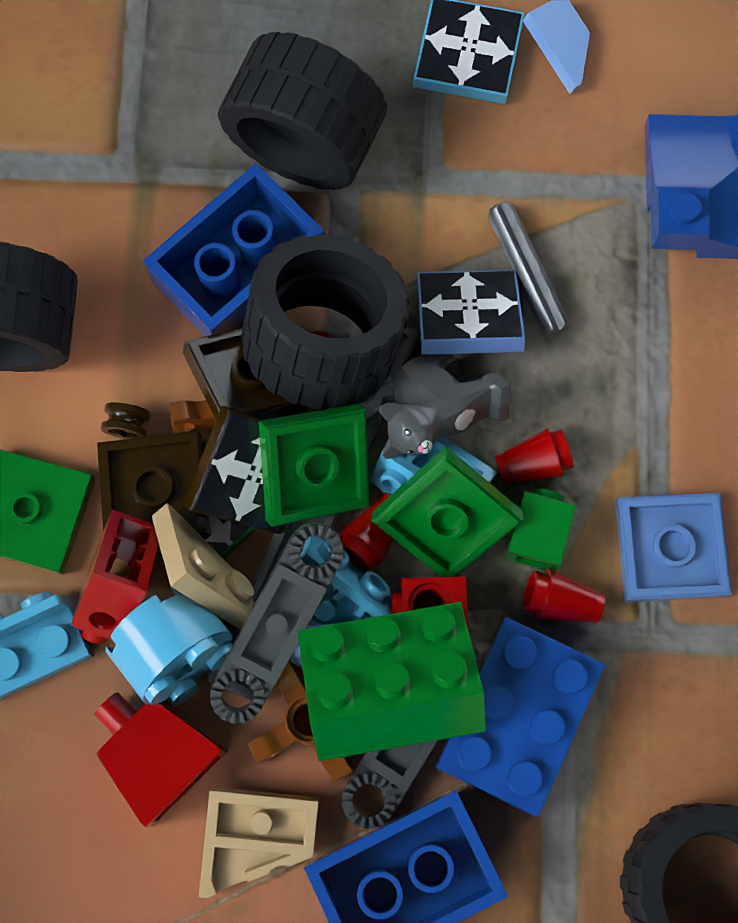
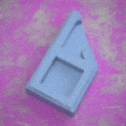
[522,0,590,94]

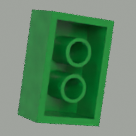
[297,602,486,761]

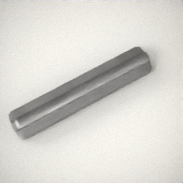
[488,201,569,338]

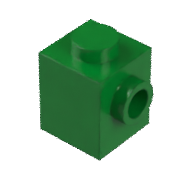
[504,489,576,572]

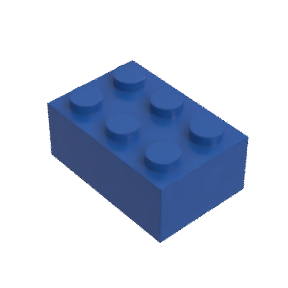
[142,163,325,337]
[434,617,605,817]
[304,790,508,923]

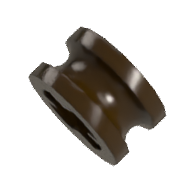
[100,402,151,439]

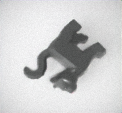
[328,353,512,459]

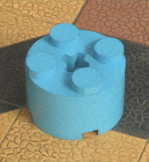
[106,587,233,707]

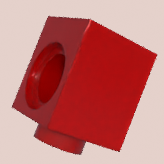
[391,576,468,628]

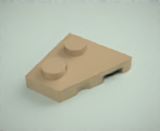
[152,504,254,630]
[199,787,320,898]

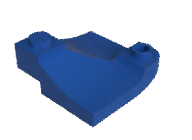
[645,114,738,259]

